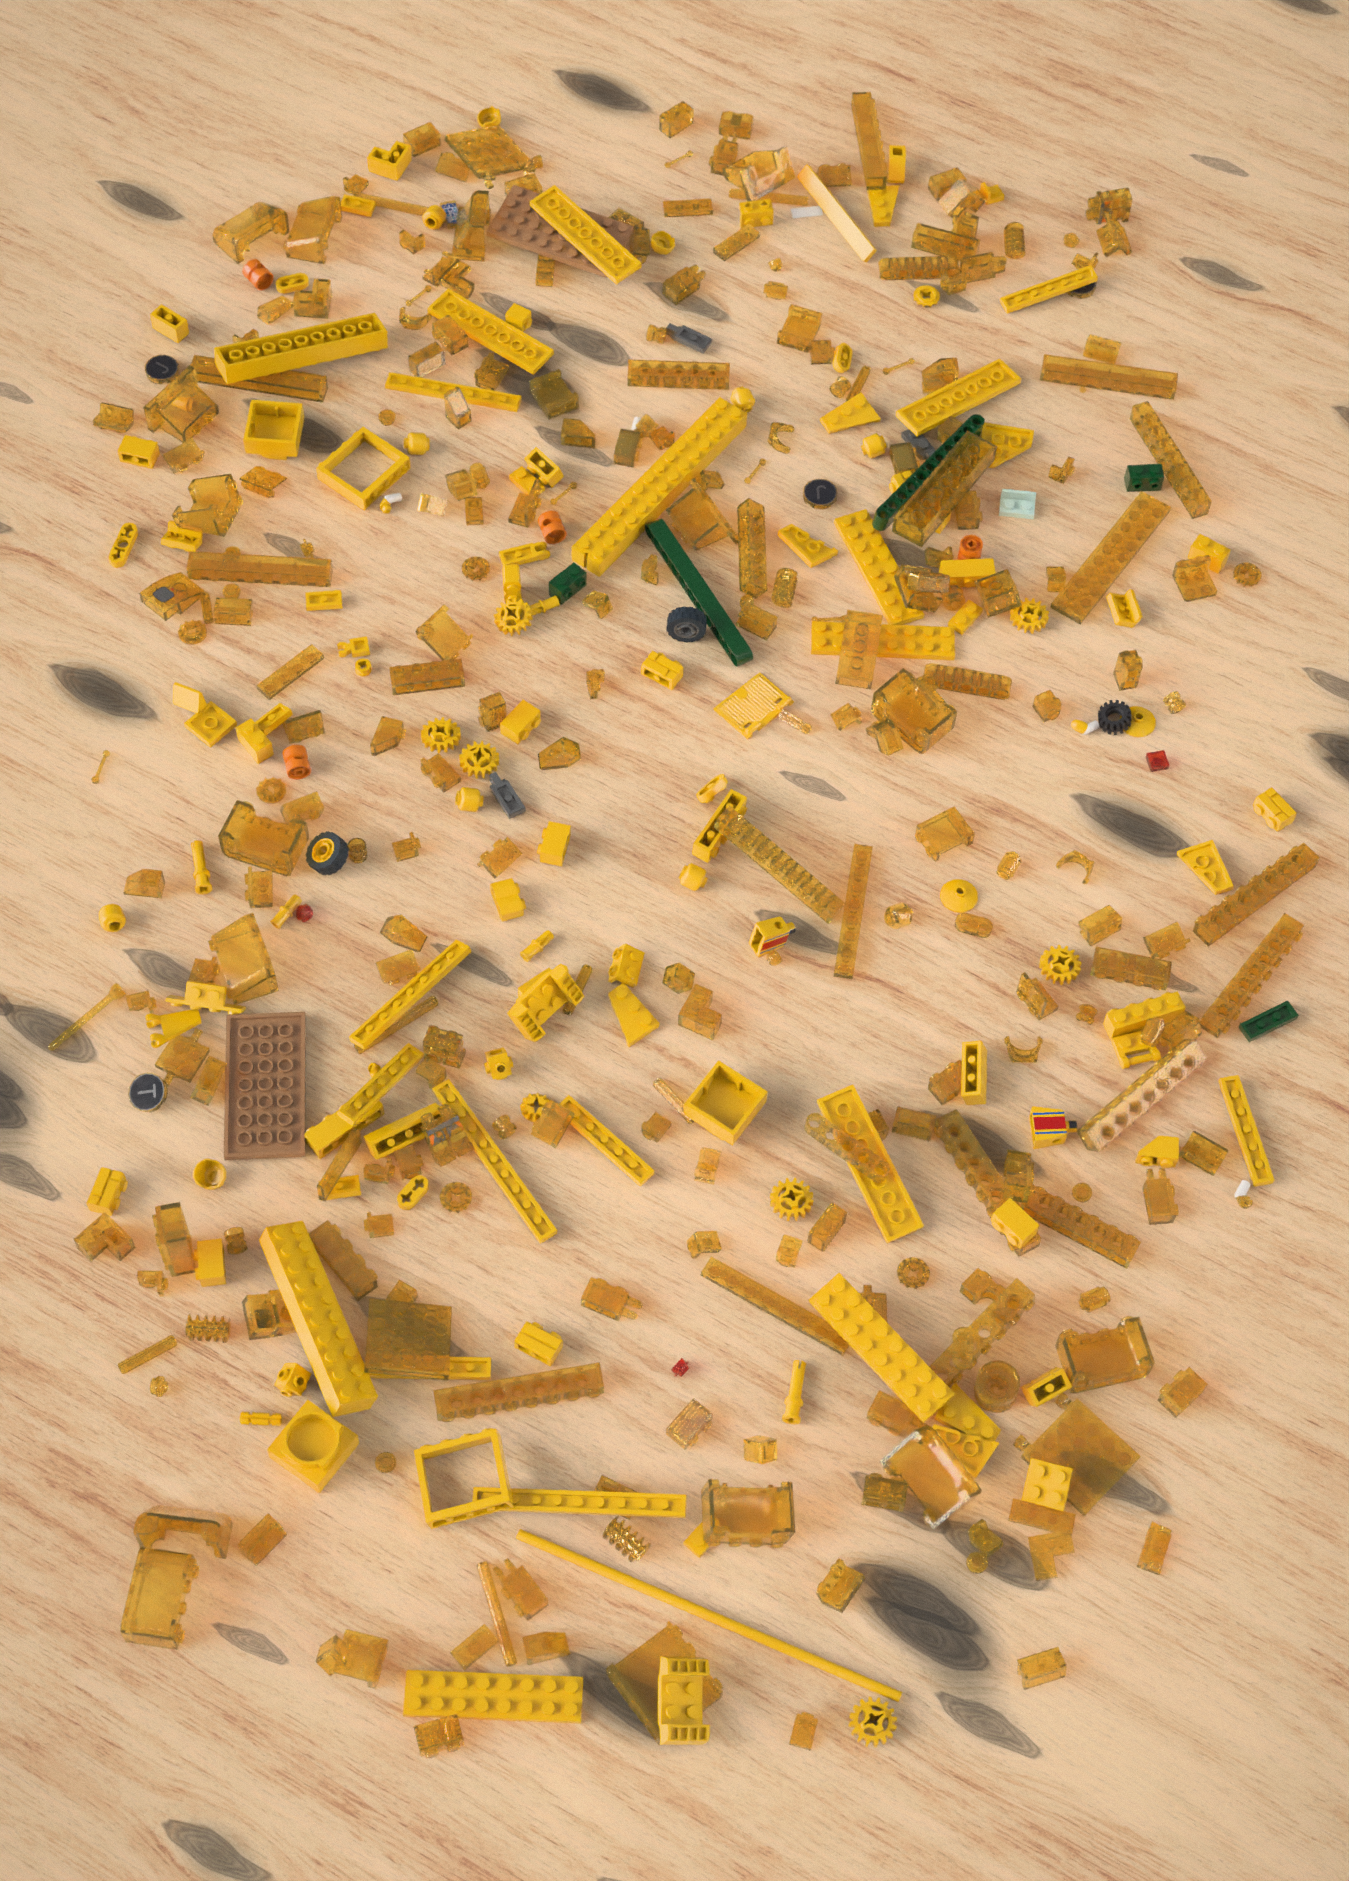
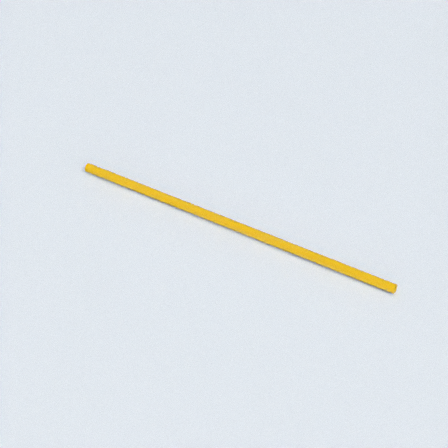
[516,1529,902,1703]

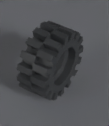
[1098,700,1132,735]

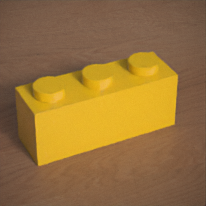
[939,558,996,589]
[961,1040,987,1105]

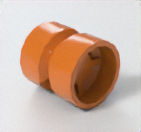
[242,259,274,291]
[538,511,567,544]
[957,535,983,560]
[283,745,311,780]

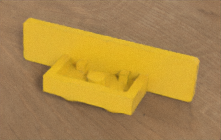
[165,980,246,1015]

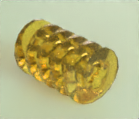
[1003,222,1026,260]
[771,568,798,608]
[185,1314,231,1343]
[602,1516,651,1562]

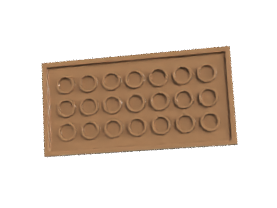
[486,185,633,278]
[224,1012,306,1160]

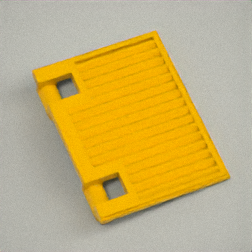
[713,672,794,739]

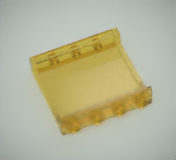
[606,1621,723,1745]

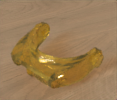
[399,307,432,330]
[767,422,794,454]
[1056,850,1094,885]
[1004,1036,1043,1063]

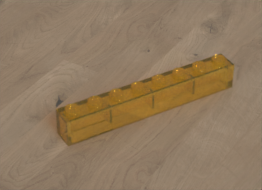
[851,92,889,190]
[1040,354,1178,400]
[189,355,328,403]
[186,551,333,587]

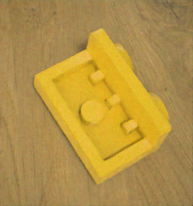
[739,199,774,229]
[161,520,203,552]
[1106,589,1143,628]
[608,943,645,988]

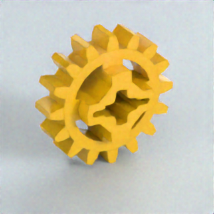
[494,598,533,636]
[1010,598,1049,634]
[421,717,461,753]
[459,741,499,779]
[1039,945,1082,985]
[770,1178,814,1221]
[848,1696,897,1748]

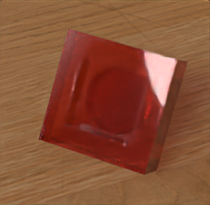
[1146,750,1169,772]

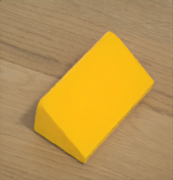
[173,682,207,713]

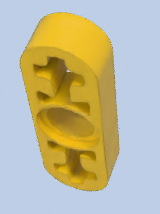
[109,523,138,568]

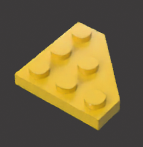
[976,422,1034,468]

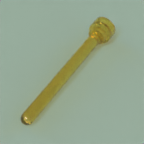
[48,983,126,1051]

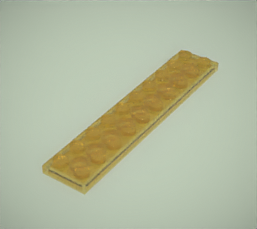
[1050,491,1171,625]

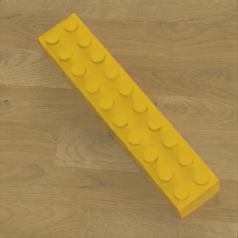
[214,312,388,384]
[259,1220,378,1417]

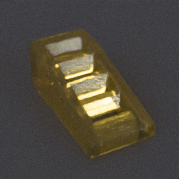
[257,295,294,325]

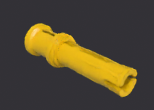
[191,840,212,895]
[782,1360,807,1425]

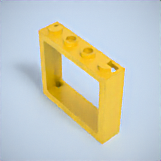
[316,427,411,511]
[414,1428,514,1529]

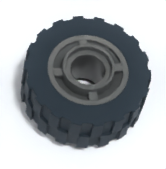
[667,606,707,643]

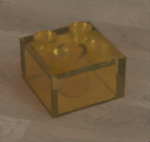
[974,569,1022,618]

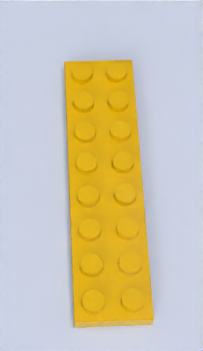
[530,185,642,285]
[427,289,554,375]
[896,358,1021,437]
[834,509,924,625]
[811,621,955,661]
[817,1084,924,1244]
[809,1273,955,1423]
[403,1670,583,1724]

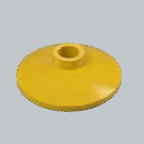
[1119,706,1156,737]
[940,879,978,913]

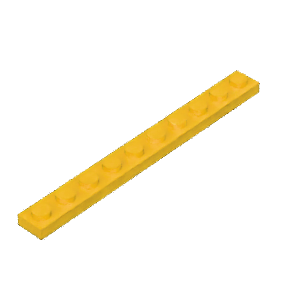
[432,1079,557,1244]
[472,1487,687,1518]

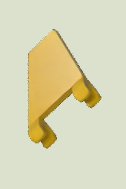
[145,1009,202,1048]

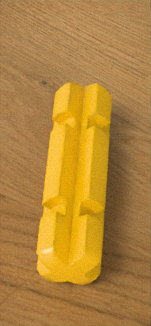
[240,1412,282,1426]

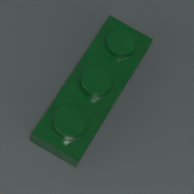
[1238,1000,1299,1042]

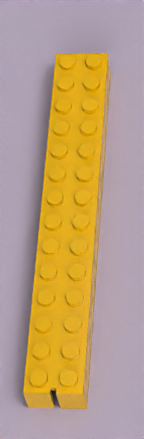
[571,397,747,577]

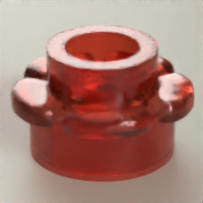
[296,904,313,923]
[671,1358,689,1377]

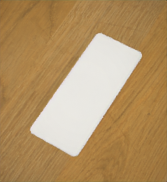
[791,206,823,218]

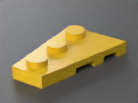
[867,185,899,227]
[820,392,881,434]
[777,524,838,568]
[1177,839,1234,895]
[608,983,660,1047]
[935,1382,1001,1441]
[923,1424,999,1479]

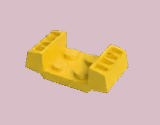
[507,964,585,1042]
[658,1656,710,1745]

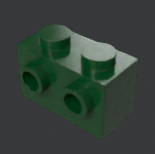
[1124,464,1164,492]
[548,562,587,605]

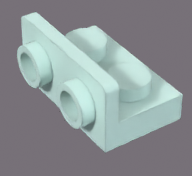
[999,489,1036,519]

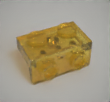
[93,402,134,433]
[162,438,205,474]
[245,866,273,908]
[1142,922,1191,959]
[375,949,421,986]
[1179,1131,1228,1176]
[816,1558,866,1613]

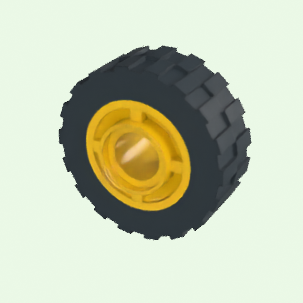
[306,831,349,876]

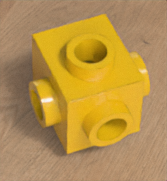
[484,1047,514,1080]
[274,1363,312,1397]

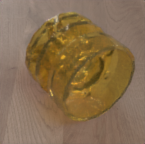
[974,1360,1020,1413]

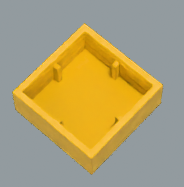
[243,400,304,460]
[684,1060,768,1146]
[267,1400,360,1493]

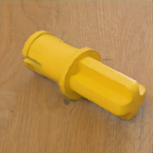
[529,595,560,616]
[270,894,302,929]
[520,930,554,962]

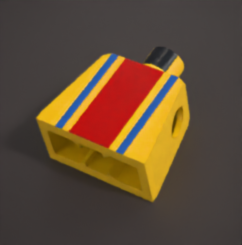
[749,916,796,958]
[1029,1106,1077,1149]

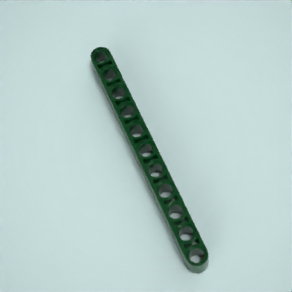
[872,414,985,531]
[645,518,754,667]

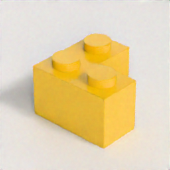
[367,141,412,181]

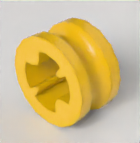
[355,658,372,677]

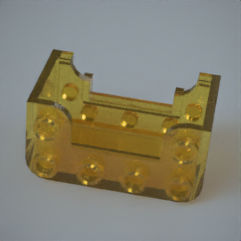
[871,668,957,754]
[218,800,309,876]
[1055,1316,1155,1393]
[701,1479,795,1548]
[120,1547,200,1650]

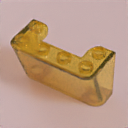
[172,474,243,537]

